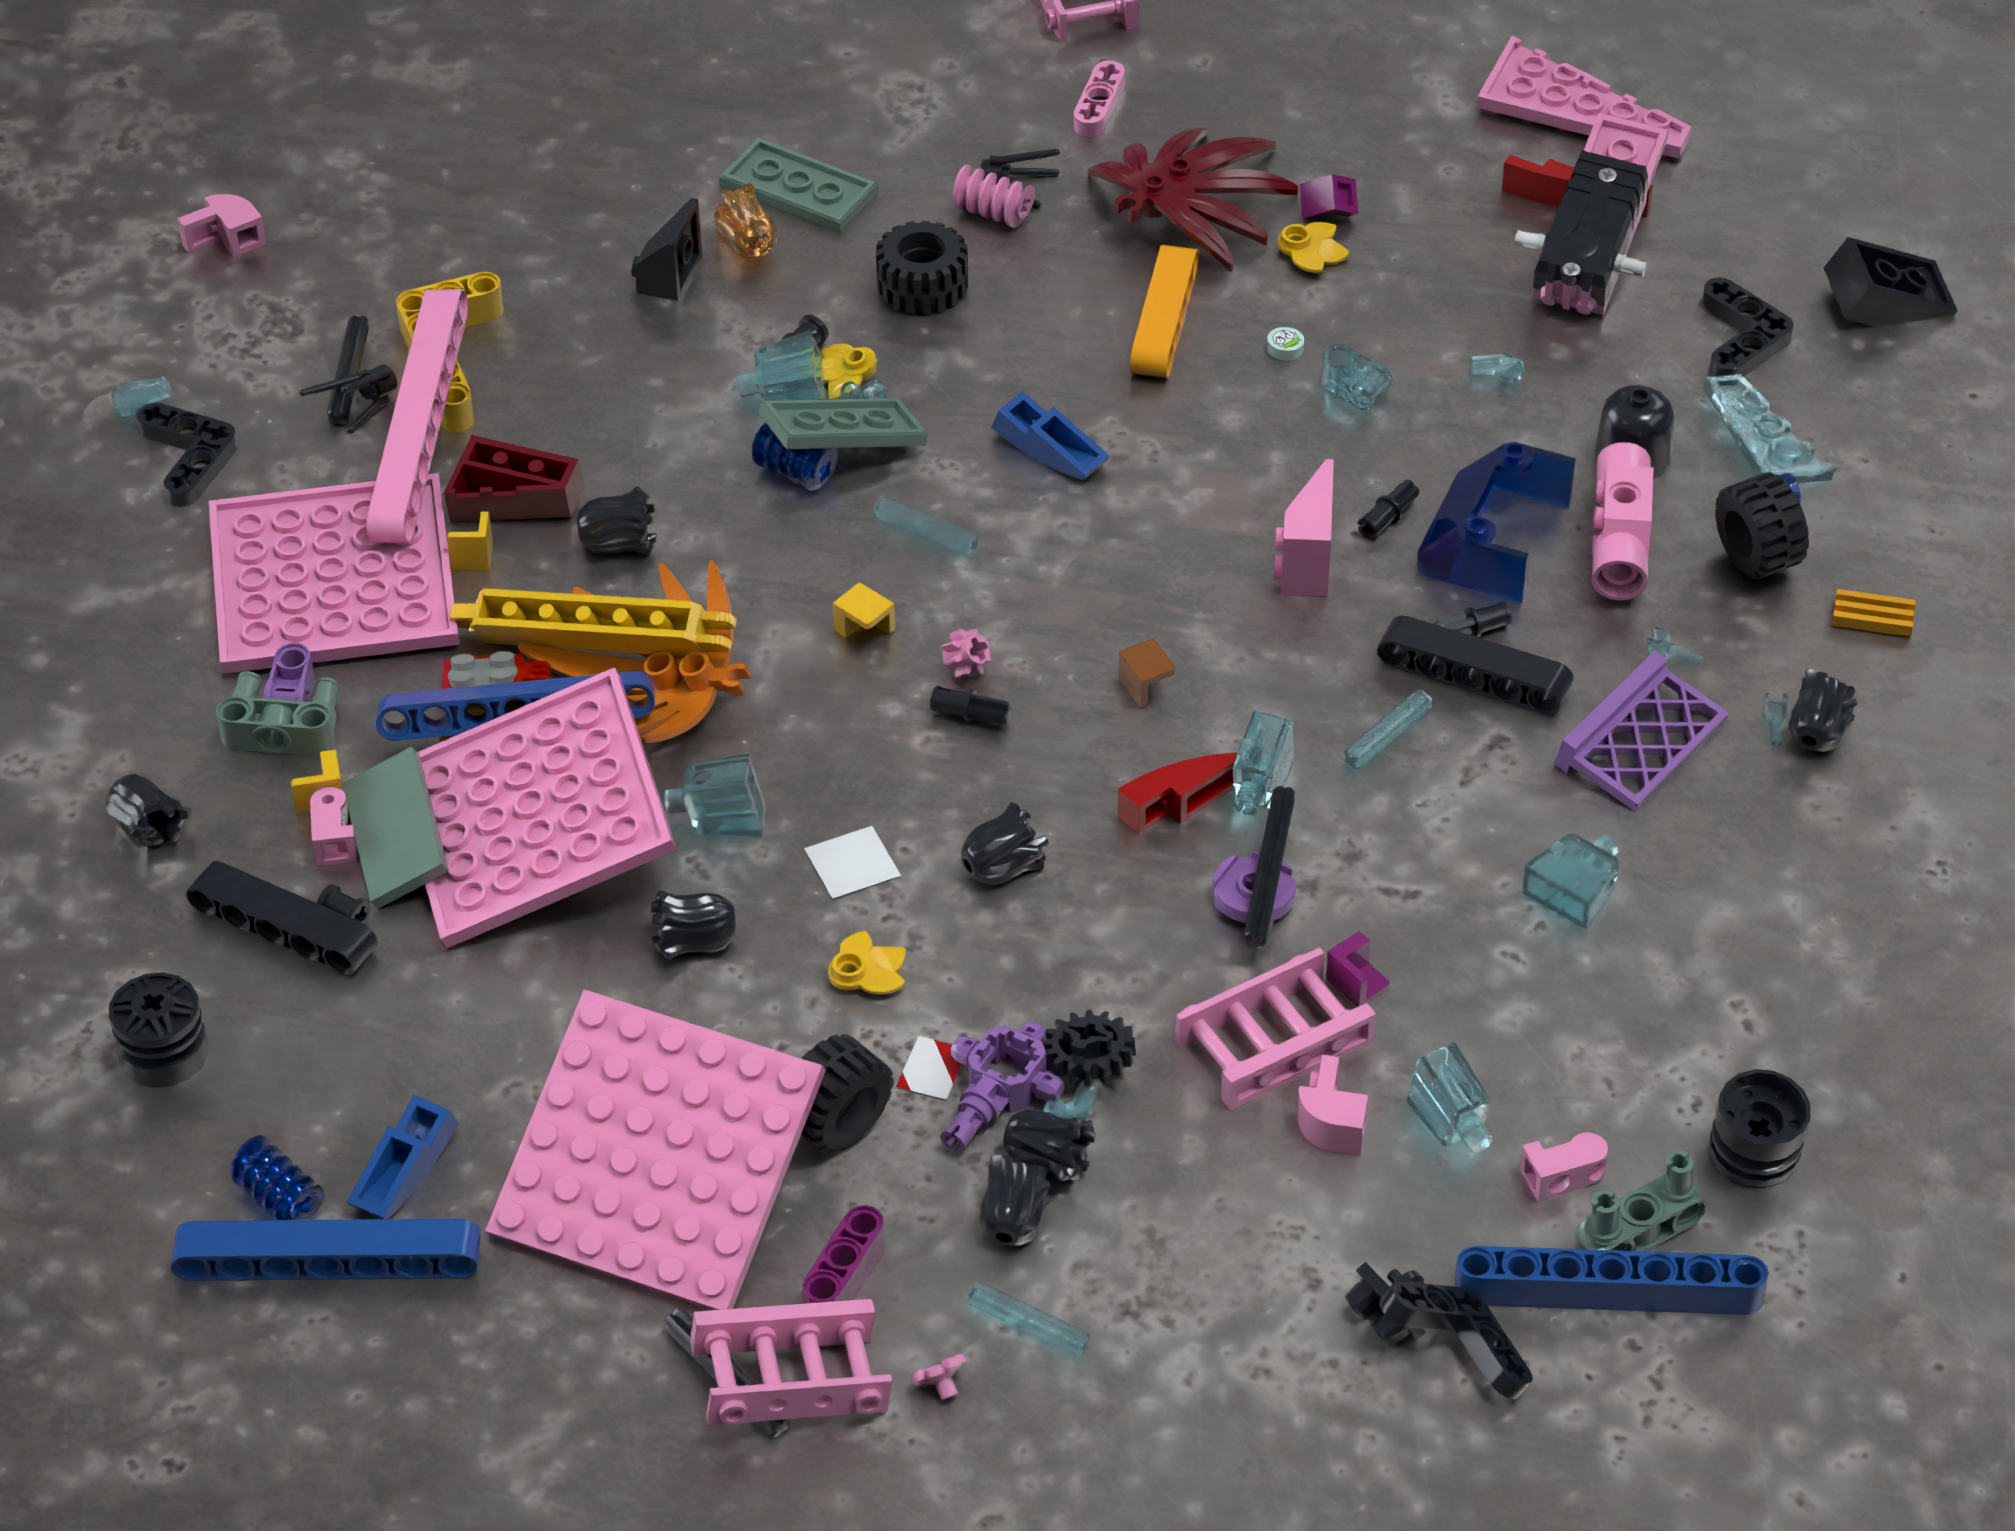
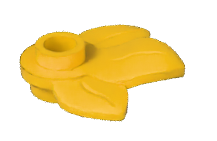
[1278,222,1349,273]
[805,344,877,399]
[828,930,906,995]

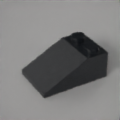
[1824,237,1958,326]

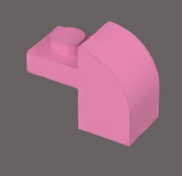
[177,194,266,257]
[1297,1055,1368,1156]

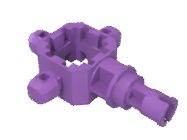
[940,1021,1064,1153]

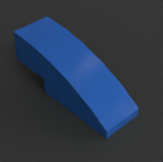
[991,391,1110,480]
[347,1095,460,1219]

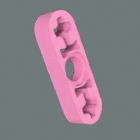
[1074,61,1125,137]

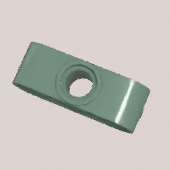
[216,671,340,756]
[1575,1150,1707,1252]

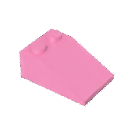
[1274,459,1334,597]

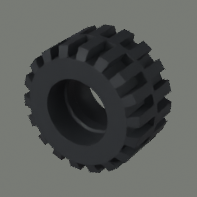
[876,220,968,314]
[1715,472,1809,580]
[801,1034,894,1154]

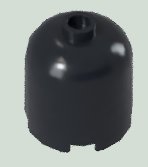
[1595,385,1674,479]

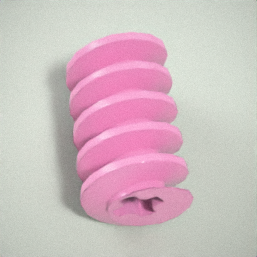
[953,164,1035,228]

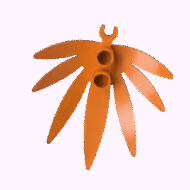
[518,560,751,743]

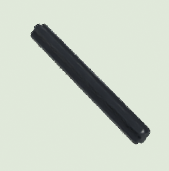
[1243,786,1295,948]

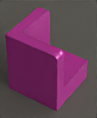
[1299,174,1359,219]
[1326,931,1390,1007]

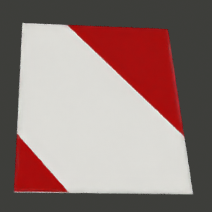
[896,1036,962,1100]

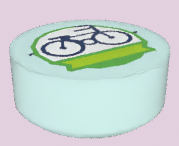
[1266,327,1304,361]

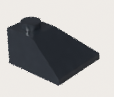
[631,198,702,301]

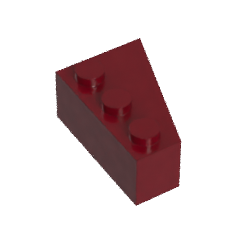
[443,435,585,522]

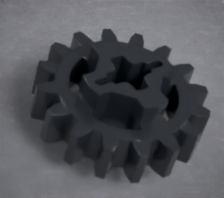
[1042,1010,1136,1086]

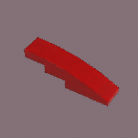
[1502,154,1653,218]

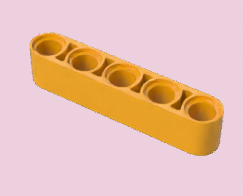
[1130,245,1198,378]

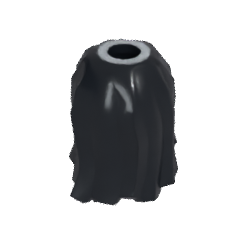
[577,486,657,556]
[1788,669,1858,752]
[105,774,192,848]
[961,802,1049,885]
[651,890,736,960]
[1003,1109,1097,1181]
[980,1155,1051,1246]

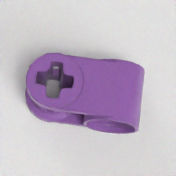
[263,642,315,702]

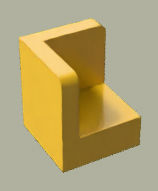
[447,512,493,571]
[833,582,895,638]
[291,749,343,814]

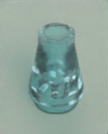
[112,377,171,418]

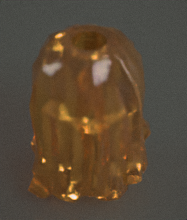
[713,183,777,258]

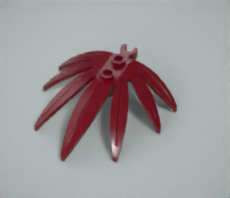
[1088,128,1299,272]

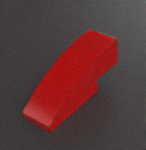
[1118,752,1242,834]

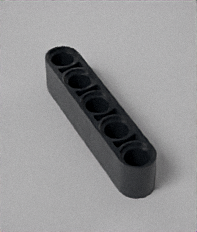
[1377,615,1574,714]
[186,861,378,976]

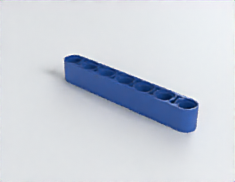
[376,671,655,741]
[170,1219,481,1281]
[1454,1246,1769,1315]

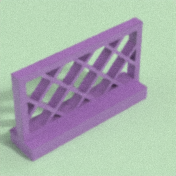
[1554,650,1729,811]

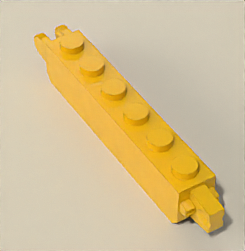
[450,588,737,656]

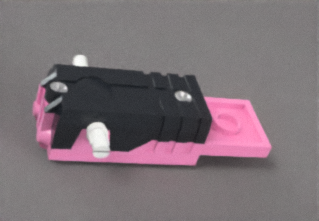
[1514,112,1668,315]

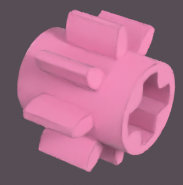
[941,628,991,678]

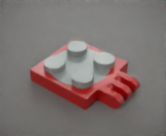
[442,651,551,706]

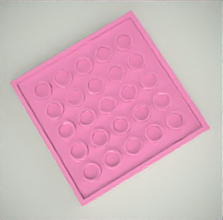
[209,473,460,674]
[418,667,677,949]
[485,989,826,1310]

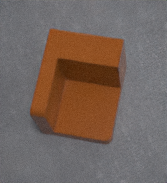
[1119,638,1175,708]

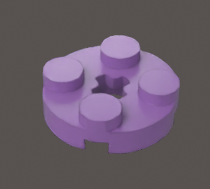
[1213,851,1296,927]

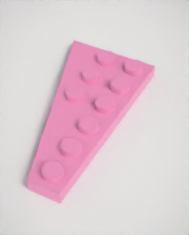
[1477,35,1692,159]

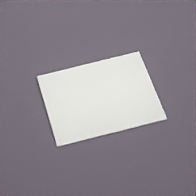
[804,826,901,899]

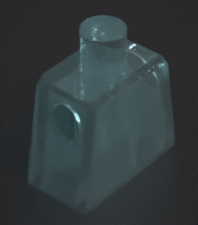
[736,330,825,401]
[1233,710,1294,815]
[665,753,766,837]
[1522,834,1619,930]
[1406,1041,1493,1153]

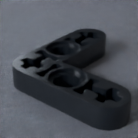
[1702,277,1794,383]
[136,402,238,507]
[1379,1281,1533,1399]

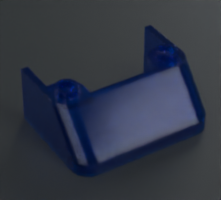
[1417,442,1576,603]

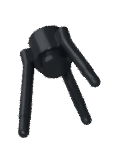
[981,149,1060,208]
[299,364,398,433]

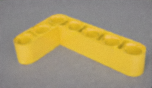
[396,272,504,433]

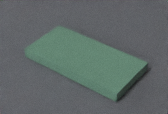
[719,137,879,233]
[759,398,928,449]
[342,746,449,909]

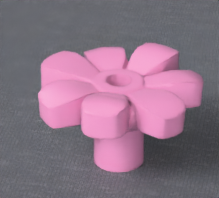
[911,1354,967,1401]

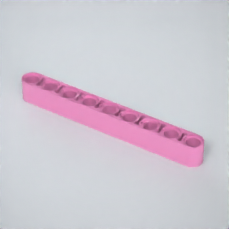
[366,289,468,543]

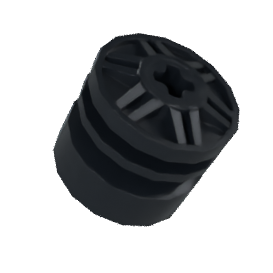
[109,972,208,1088]
[1709,1069,1811,1187]

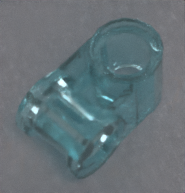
[1320,344,1393,410]

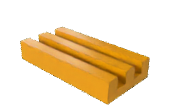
[1832,589,1916,637]

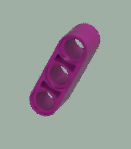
[802,1205,885,1304]

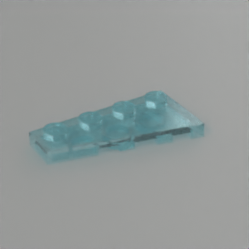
[1703,374,1836,485]

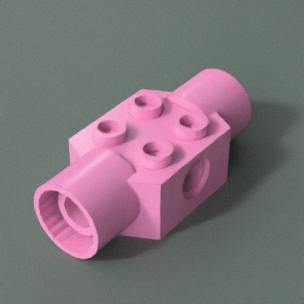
[1591,442,1653,600]

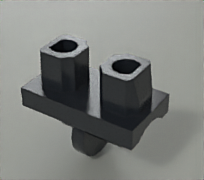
[1345,1262,1426,1347]

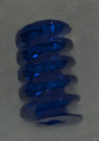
[751,422,839,491]
[229,1135,324,1220]

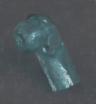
[1470,353,1524,382]
[840,379,888,399]
[1043,1081,1099,1121]

